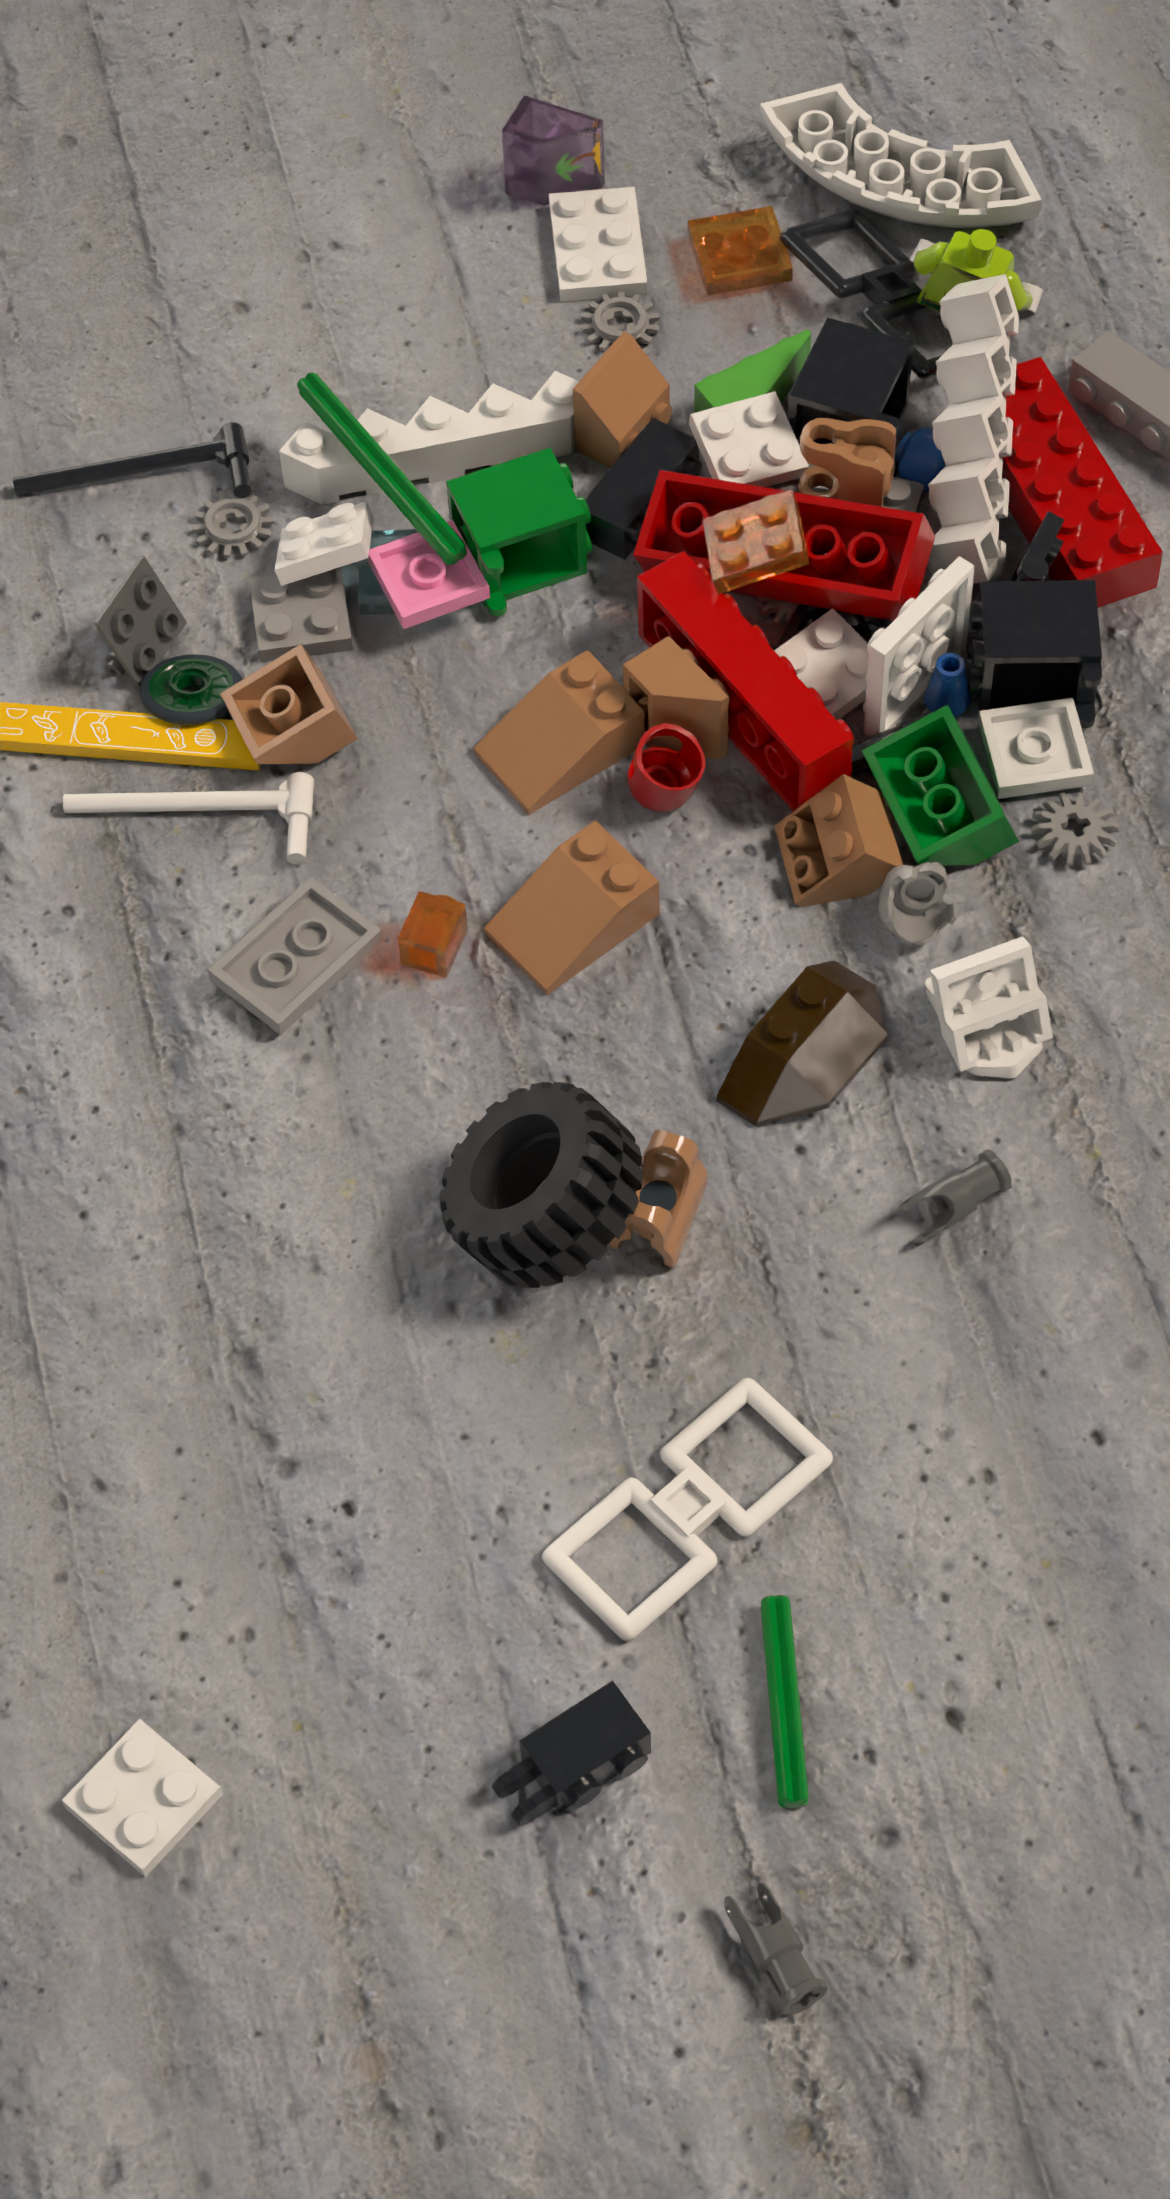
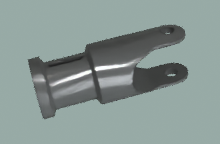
[895,1149,1012,1244]
[724,1882,828,2015]

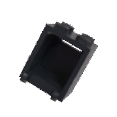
[788,317,913,477]
[966,580,1102,728]

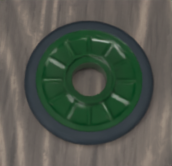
[140,654,242,725]

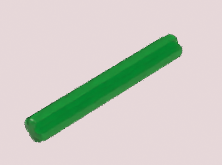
[760,1595,809,1809]

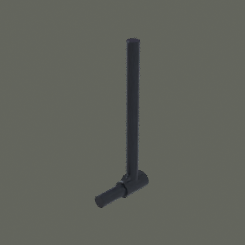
[13,422,252,498]

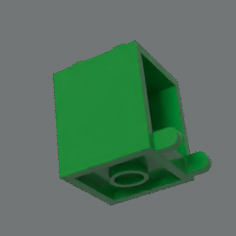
[446,447,592,617]

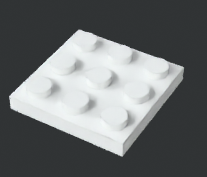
[863,556,975,737]

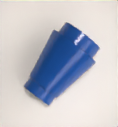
[923,653,971,718]

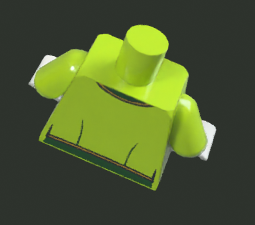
[909,229,1043,313]

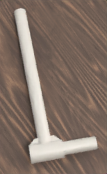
[63,772,314,864]

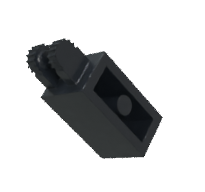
[492,1680,651,1826]

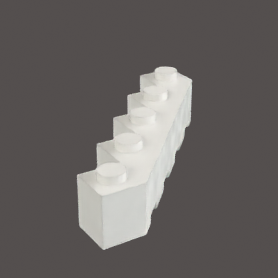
[927,274,1019,584]
[279,371,579,505]

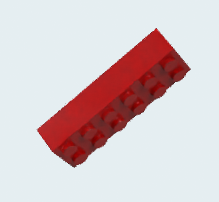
[1002,356,1163,608]
[633,470,935,621]
[637,551,854,811]

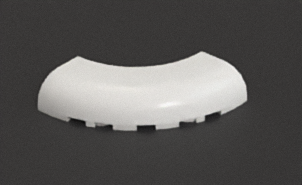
[760,83,1042,228]

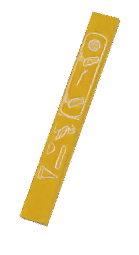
[0,702,261,771]

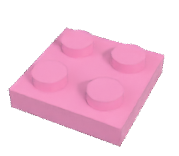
[368,520,490,629]

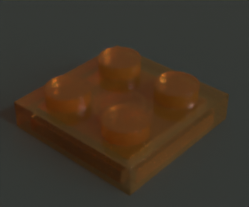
[687,206,793,296]
[702,489,809,594]

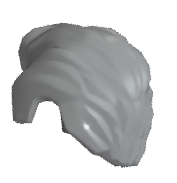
[878,862,958,945]

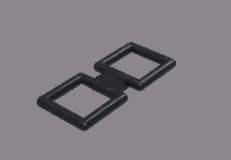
[780,209,942,379]

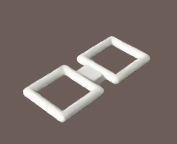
[542,1378,833,1641]

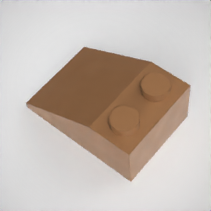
[473,650,645,815]
[484,820,660,995]

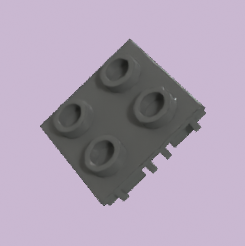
[94,556,187,689]

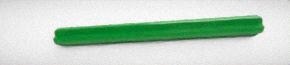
[297,372,467,565]

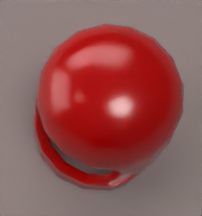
[627,723,705,812]

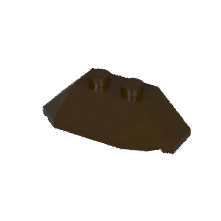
[716,960,888,1127]

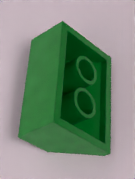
[862,705,1019,866]

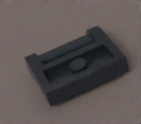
[1010,511,1064,581]

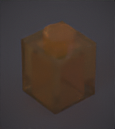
[398,891,468,978]

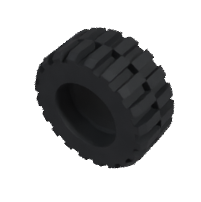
[440,1082,643,1288]

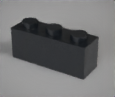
[585,418,702,560]

